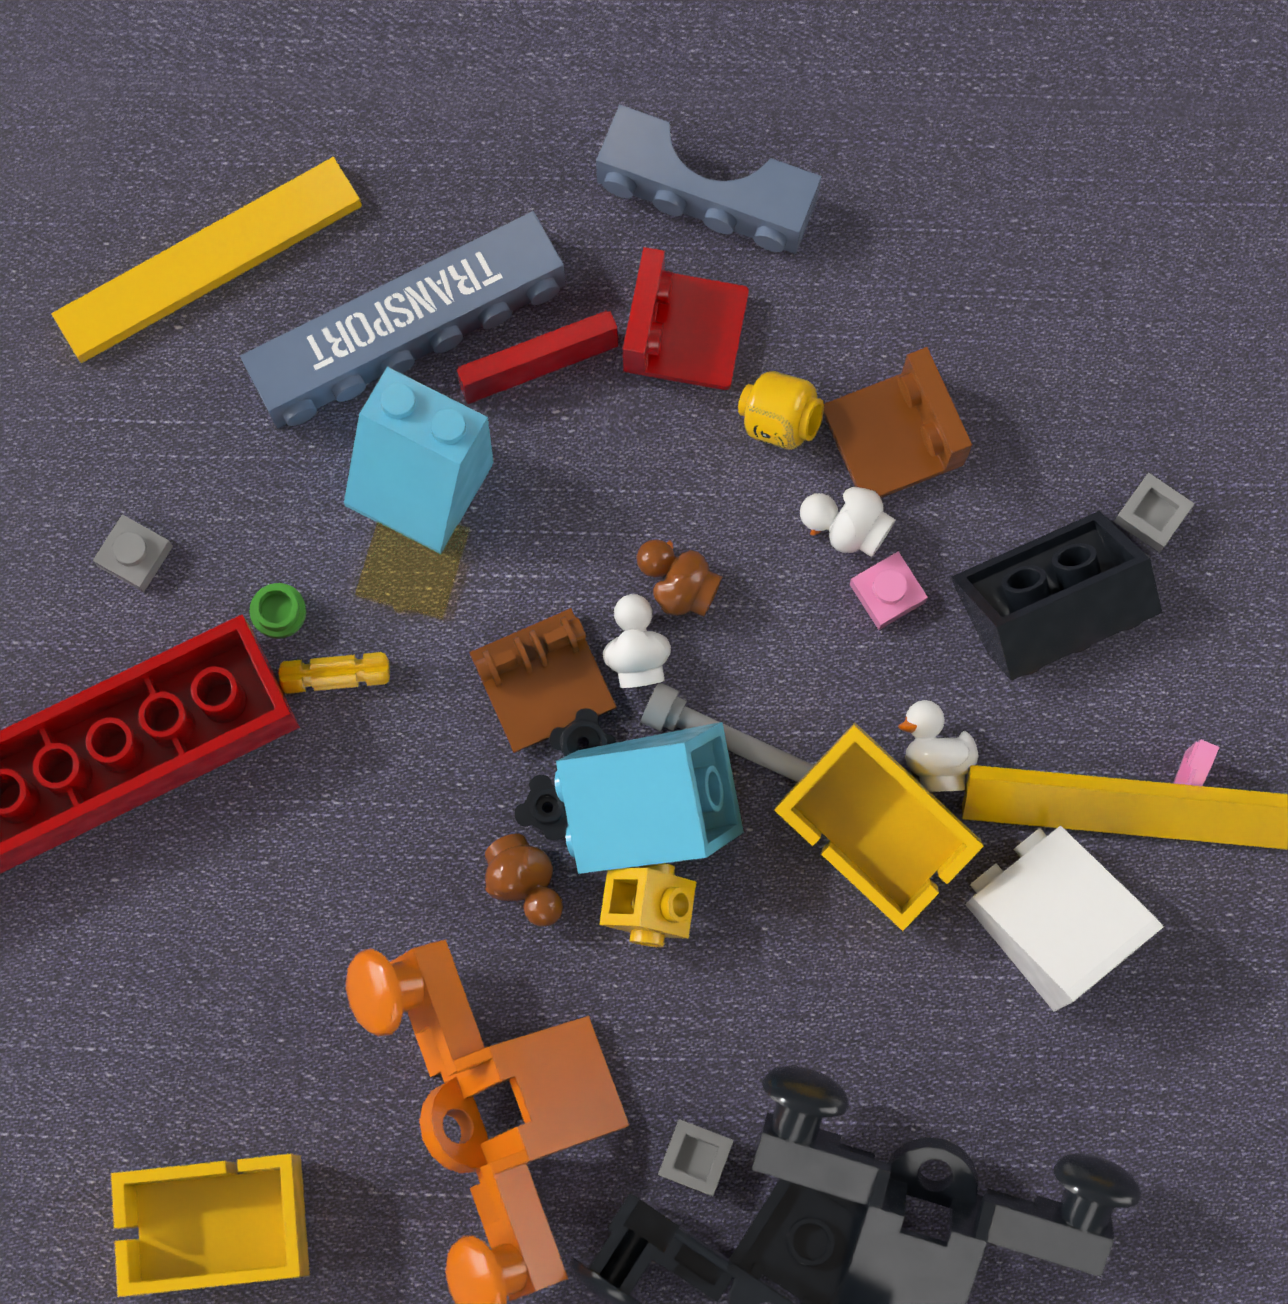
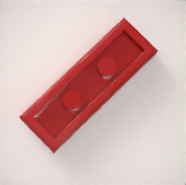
[457,310,618,404]

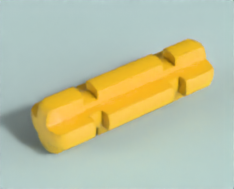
[279,652,390,694]

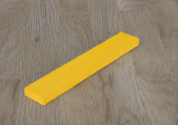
[51,157,362,364]
[962,765,1288,850]

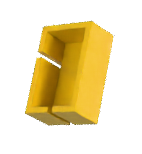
[774,722,984,931]
[111,1154,310,1297]

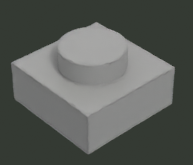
[1114,472,1195,553]
[93,514,173,592]
[658,1119,734,1197]

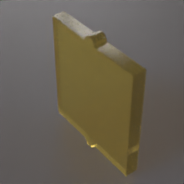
[355,522,470,620]

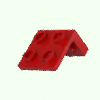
[623,247,749,390]

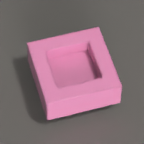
[850,551,928,630]

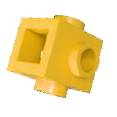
[599,863,697,947]

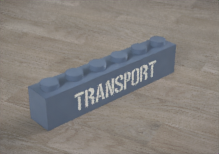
[240,211,565,429]

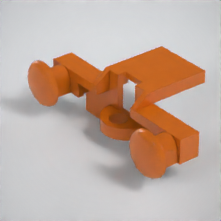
[346,939,630,1304]

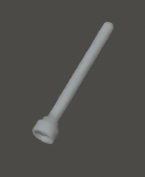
[640,682,814,782]

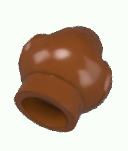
[636,539,723,617]
[485,834,563,927]

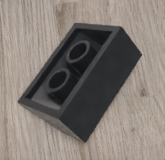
[951,511,1162,681]

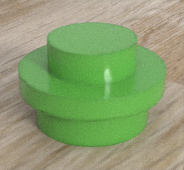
[250,583,306,639]

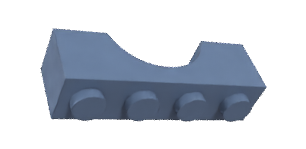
[596,104,822,254]

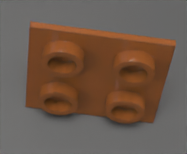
[469,608,617,753]

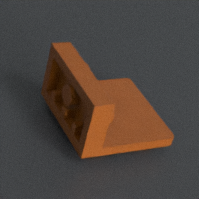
[823,347,972,498]

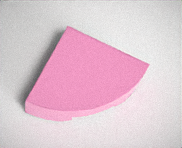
[1173,739,1219,786]

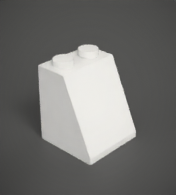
[965,825,1164,1012]

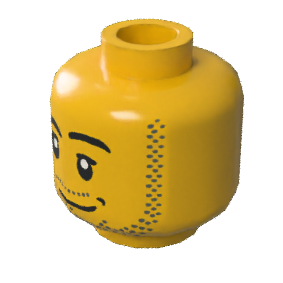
[738,371,824,450]

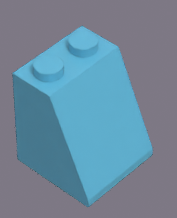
[344,367,494,555]
[555,722,744,874]

